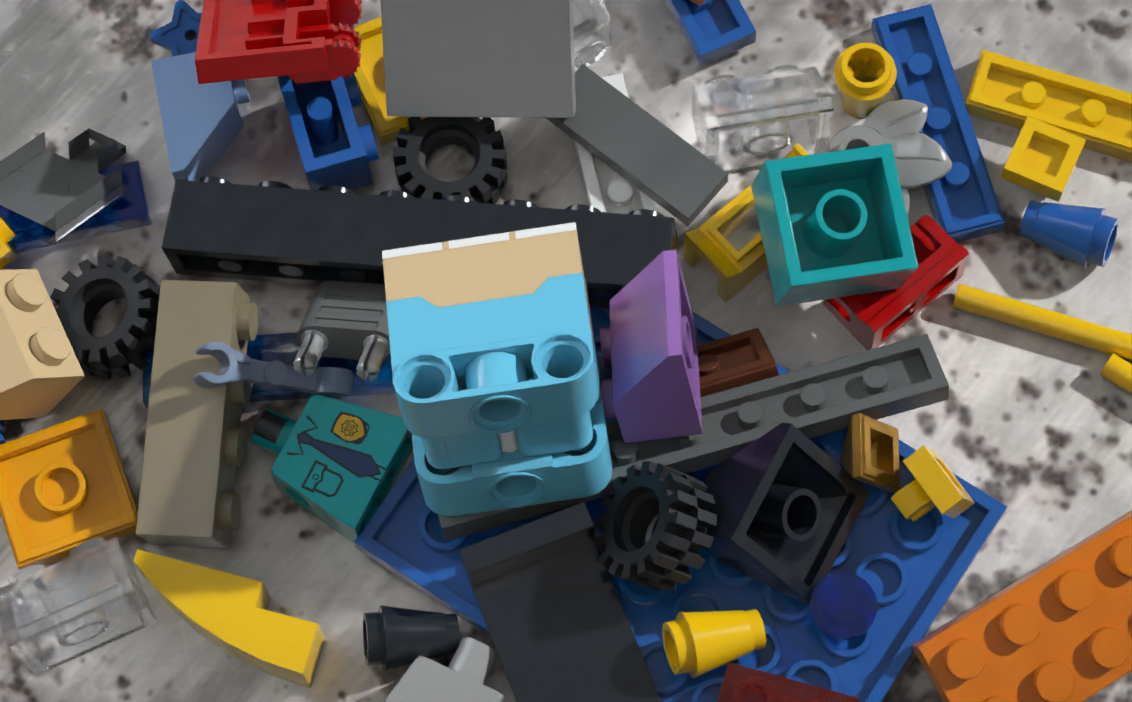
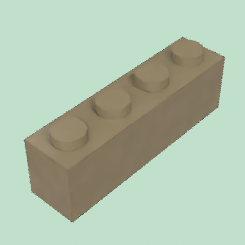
[136,280,258,548]

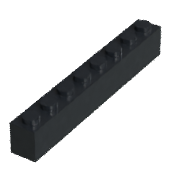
[161,176,679,310]

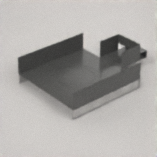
[0,128,126,241]

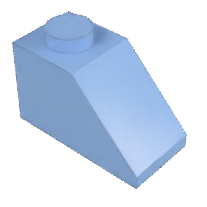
[151,52,250,181]

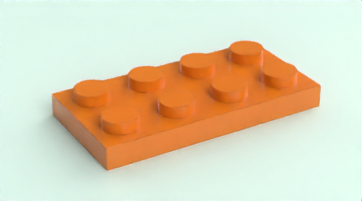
[911,511,1132,702]

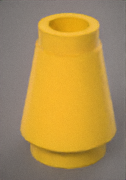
[834,42,897,119]
[662,609,766,678]

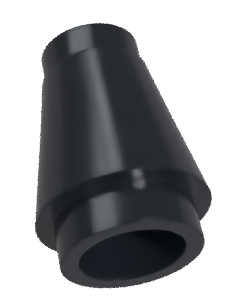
[363,605,460,671]

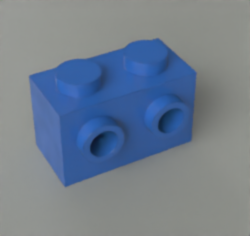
[277,72,380,191]

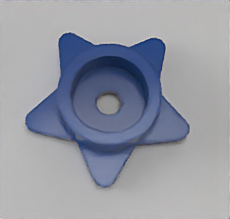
[150,0,202,57]

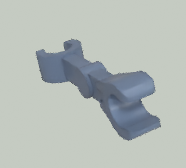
[193,341,354,400]

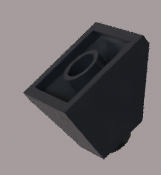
[702,422,870,606]

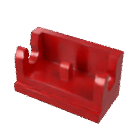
[823,215,970,350]

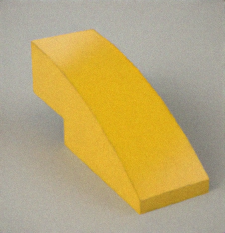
[133,549,325,688]

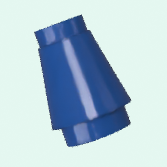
[1020,200,1119,269]

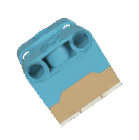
[382,222,613,516]

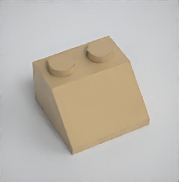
[0,269,85,420]

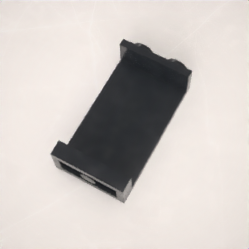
[459,502,661,702]

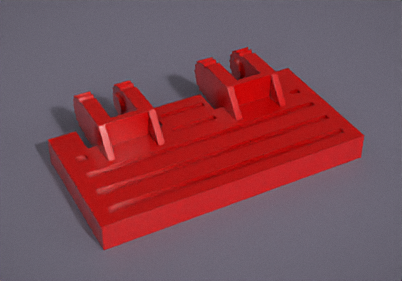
[195,0,362,84]

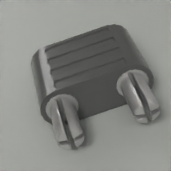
[293,280,391,381]

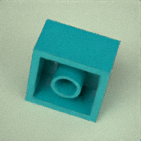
[751,143,918,307]

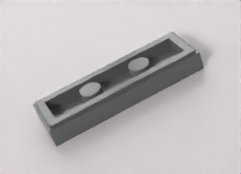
[546,64,728,226]

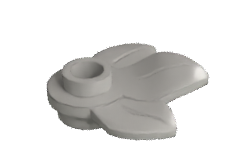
[827,99,952,217]

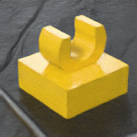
[1000,116,1086,202]
[891,445,975,522]

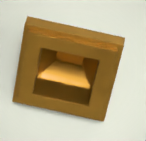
[840,413,900,493]

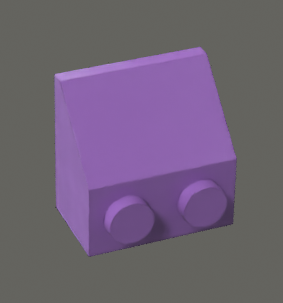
[600,249,703,443]

